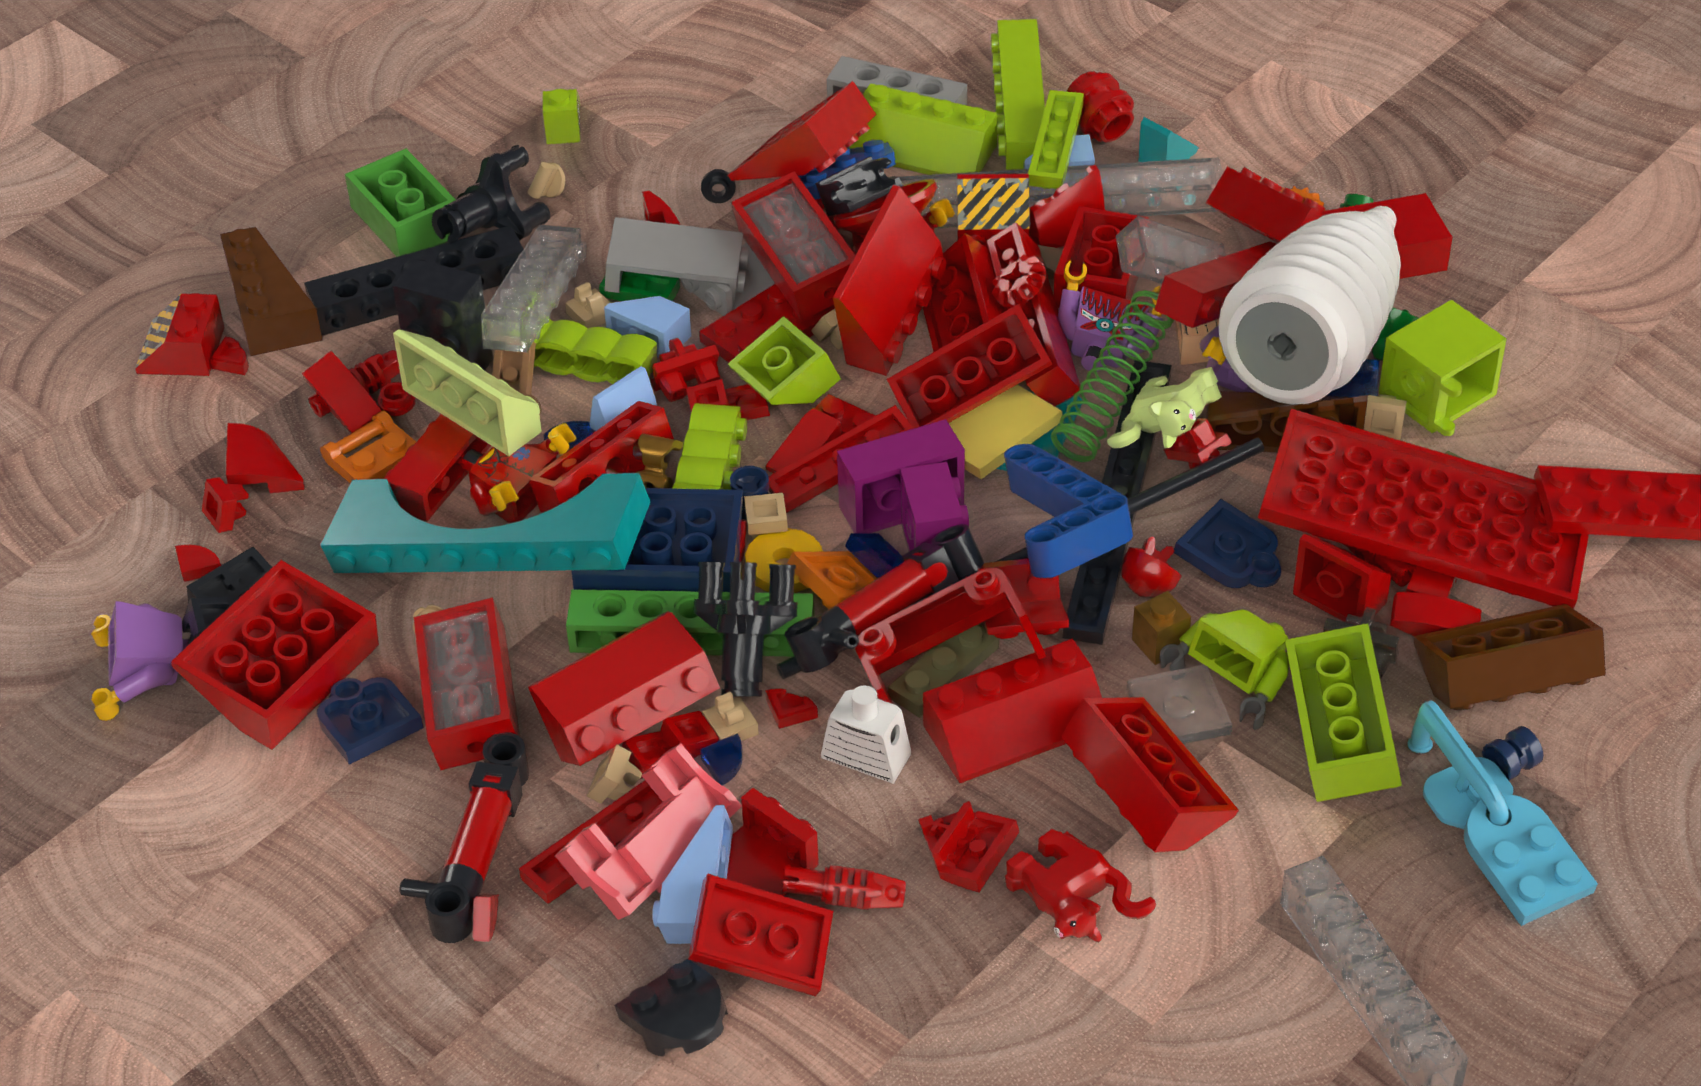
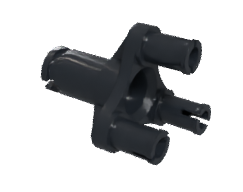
[432,145,550,243]
[694,562,798,697]

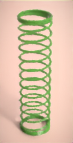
[1051,290,1174,462]

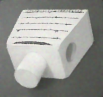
[821,685,911,784]

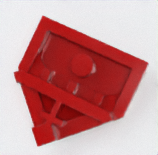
[918,801,1019,893]

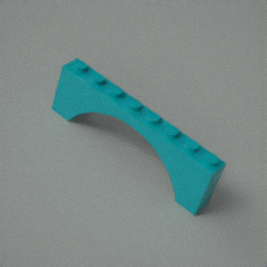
[320,473,650,573]

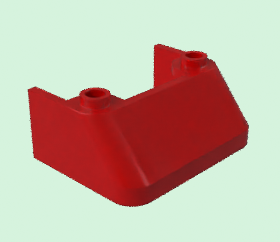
[855,568,1047,704]

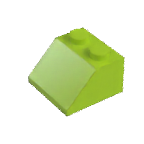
[728,316,841,405]

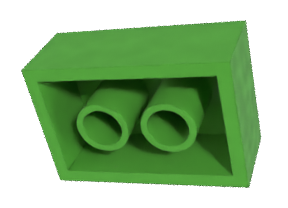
[345,148,456,257]

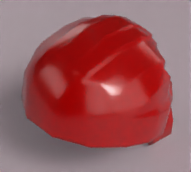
[1122,536,1182,598]

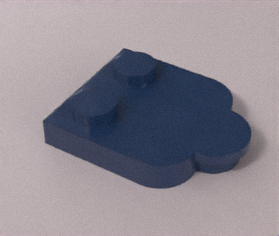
[1174,499,1281,588]
[317,677,424,765]

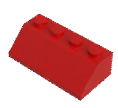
[923,233,1006,352]
[886,304,1053,428]
[528,611,720,766]
[923,638,1102,783]
[1061,697,1239,852]

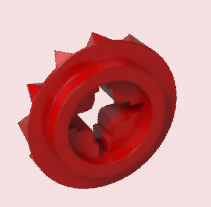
[992,254,1046,308]

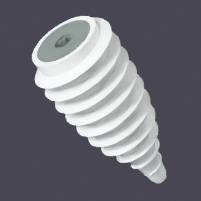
[1218,206,1401,405]

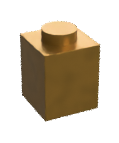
[1132,591,1192,665]

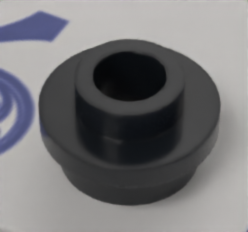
[701,169,736,203]

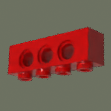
[529,401,674,513]

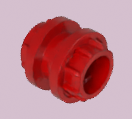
[1067,71,1134,143]

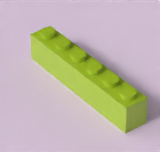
[991,19,1045,170]

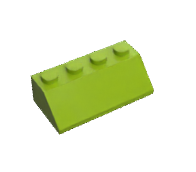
[849,83,997,182]

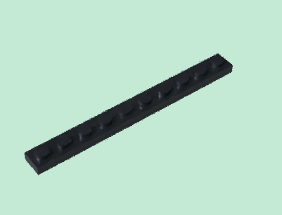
[1062,360,1172,645]

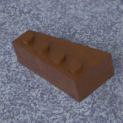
[220,227,323,356]

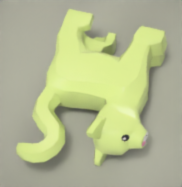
[1107,367,1222,449]

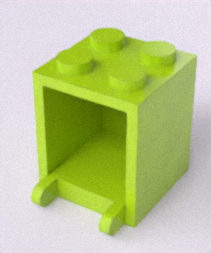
[1378,300,1507,436]

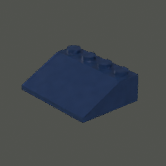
[571,487,743,592]

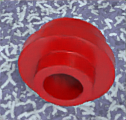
[377,382,416,416]

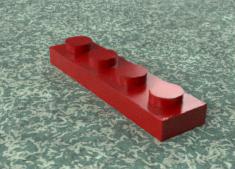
[768,405,914,513]
[519,780,663,904]

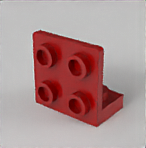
[976,559,1069,639]

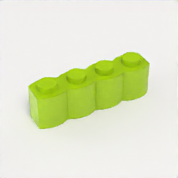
[502,313,657,384]
[672,403,747,490]

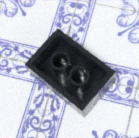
[393,259,493,371]

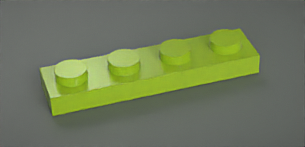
[1028,90,1084,189]

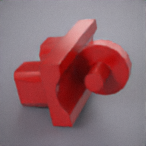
[651,338,720,402]
[1163,418,1232,477]

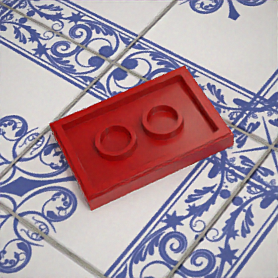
[688,874,834,997]

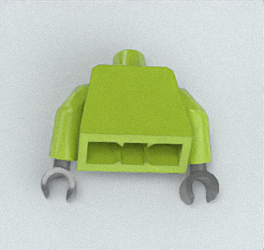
[1160,609,1289,730]

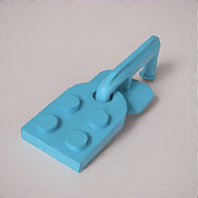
[1407,700,1598,926]

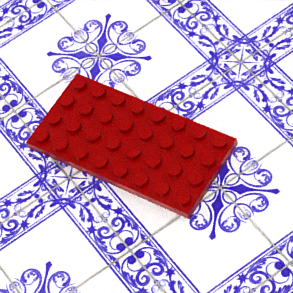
[1258,409,1589,609]

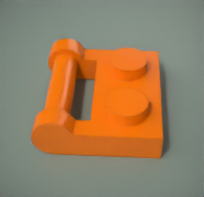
[320,411,416,483]

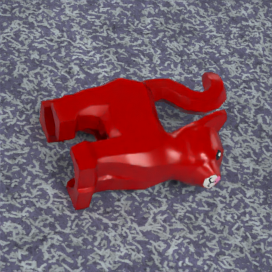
[1005,829,1156,942]

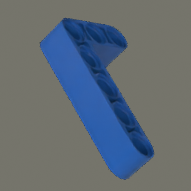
[1004,444,1133,578]

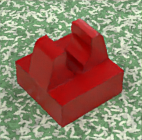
[202,477,249,533]

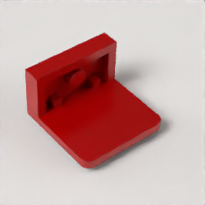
[727,788,819,896]

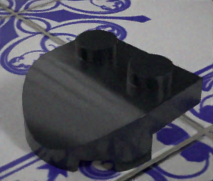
[614,959,728,1056]

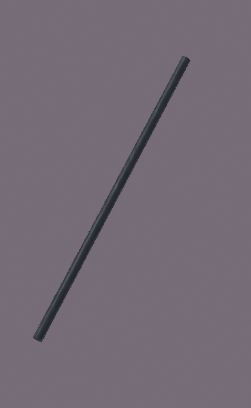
[776,438,1264,679]

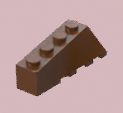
[1206,391,1368,453]

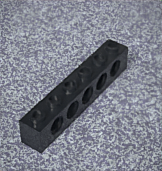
[304,225,528,336]

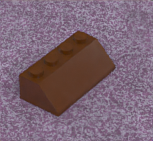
[1413,604,1606,710]

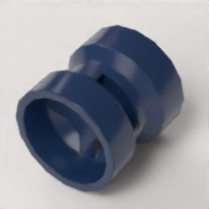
[730,466,769,520]
[1482,726,1544,781]

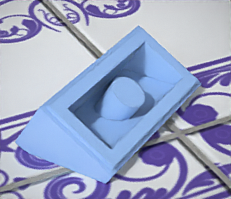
[590,366,657,431]

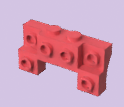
[555,743,742,920]

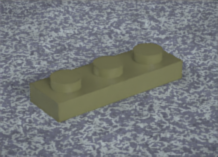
[888,624,999,718]

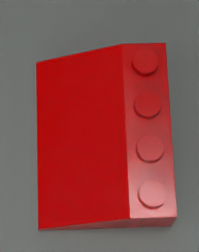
[727,81,876,181]
[833,185,947,376]
[171,560,379,750]

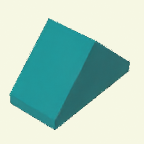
[1138,117,1199,176]

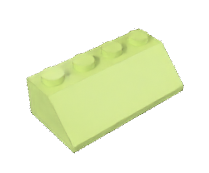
[393,329,542,456]

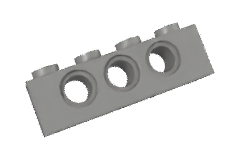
[827,56,967,106]

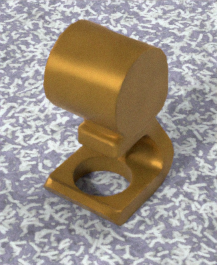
[636,434,683,489]

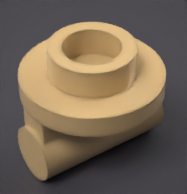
[527,162,565,199]

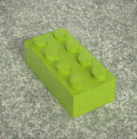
[1285,623,1402,802]

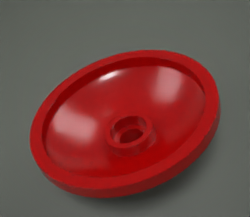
[833,179,937,235]

